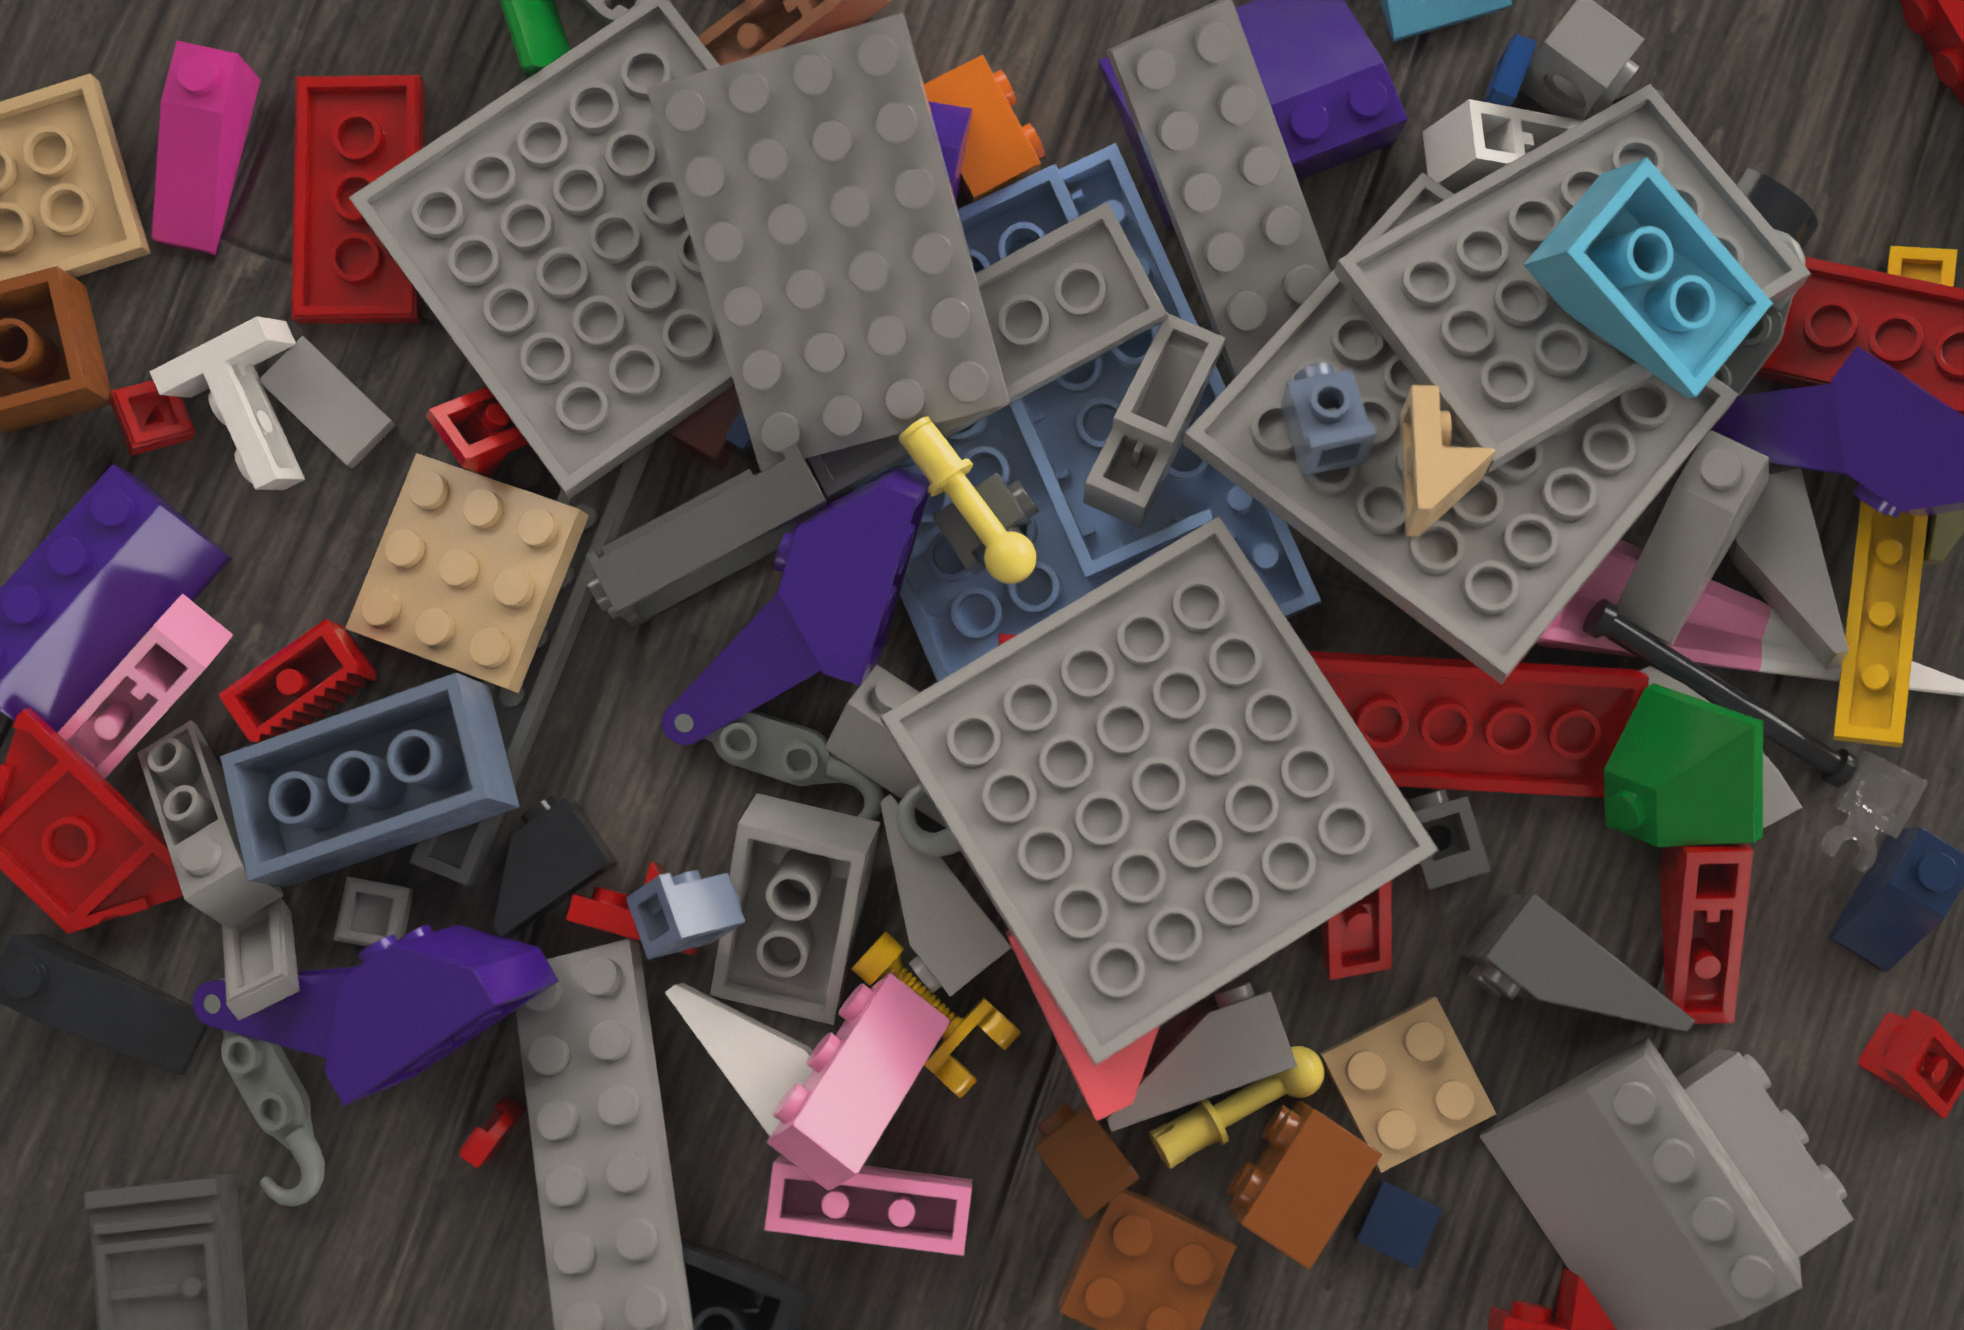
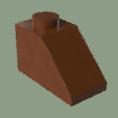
[1033,1102,1140,1220]

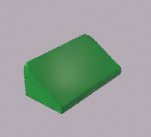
[499,0,570,79]

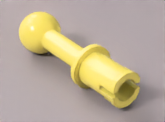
[898,416,1037,584]
[1149,1046,1325,1169]

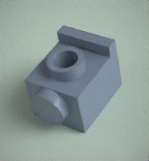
[1281,363,1377,476]
[626,870,745,960]

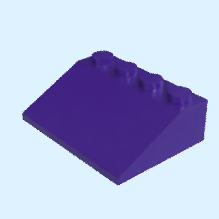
[1098,0,1408,231]

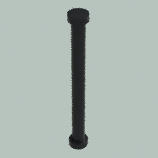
[1583,599,1858,788]

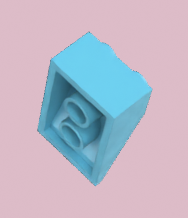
[1523,158,1773,399]

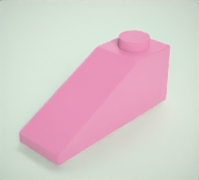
[58,594,233,779]

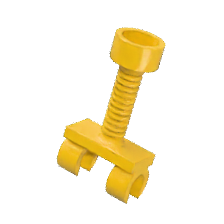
[851,931,1021,1099]

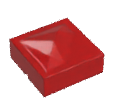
[108,380,195,456]

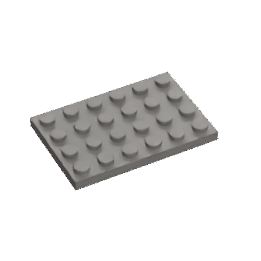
[646,13,1010,471]
[1334,84,1811,473]

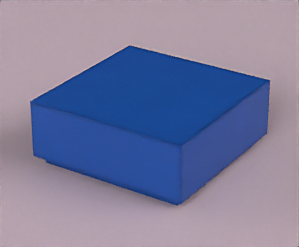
[1483,34,1537,107]

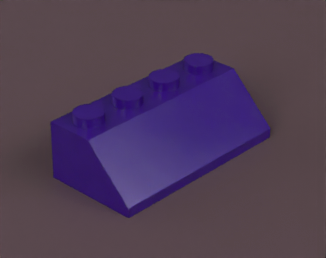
[0,464,232,733]

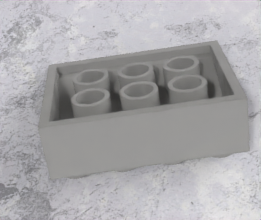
[1480,1036,1802,1330]

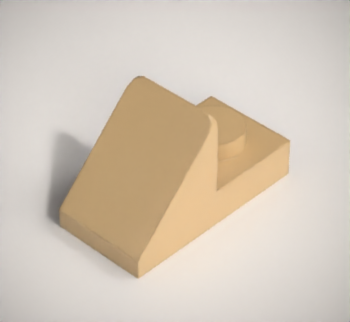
[1400,385,1495,537]

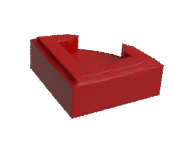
[459,1095,528,1169]

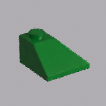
[1604,683,1763,847]

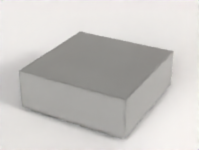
[334,877,415,946]

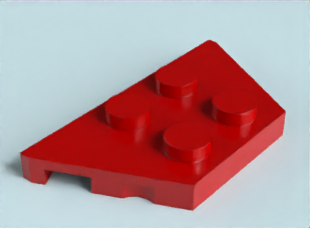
[0,708,183,934]

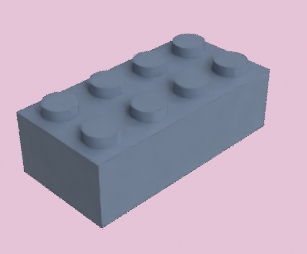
[220,673,519,887]

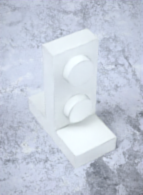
[150,316,305,490]

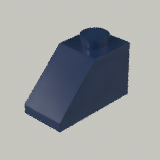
[1828,827,1964,972]

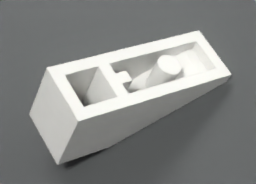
[1423,99,1583,194]
[665,983,813,1136]

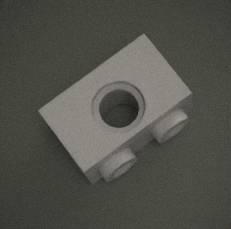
[1519,0,1645,120]

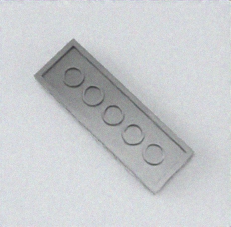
[1106,0,1331,380]
[808,201,1169,500]
[516,939,693,1330]

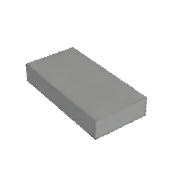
[258,336,396,469]
[222,898,299,1020]

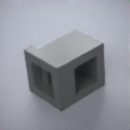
[932,473,1040,575]
[1408,789,1491,890]

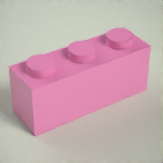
[766,973,951,1191]
[764,1155,972,1256]

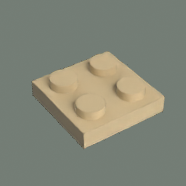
[1318,996,1496,1173]

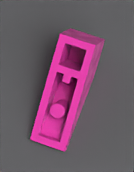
[151,41,261,255]

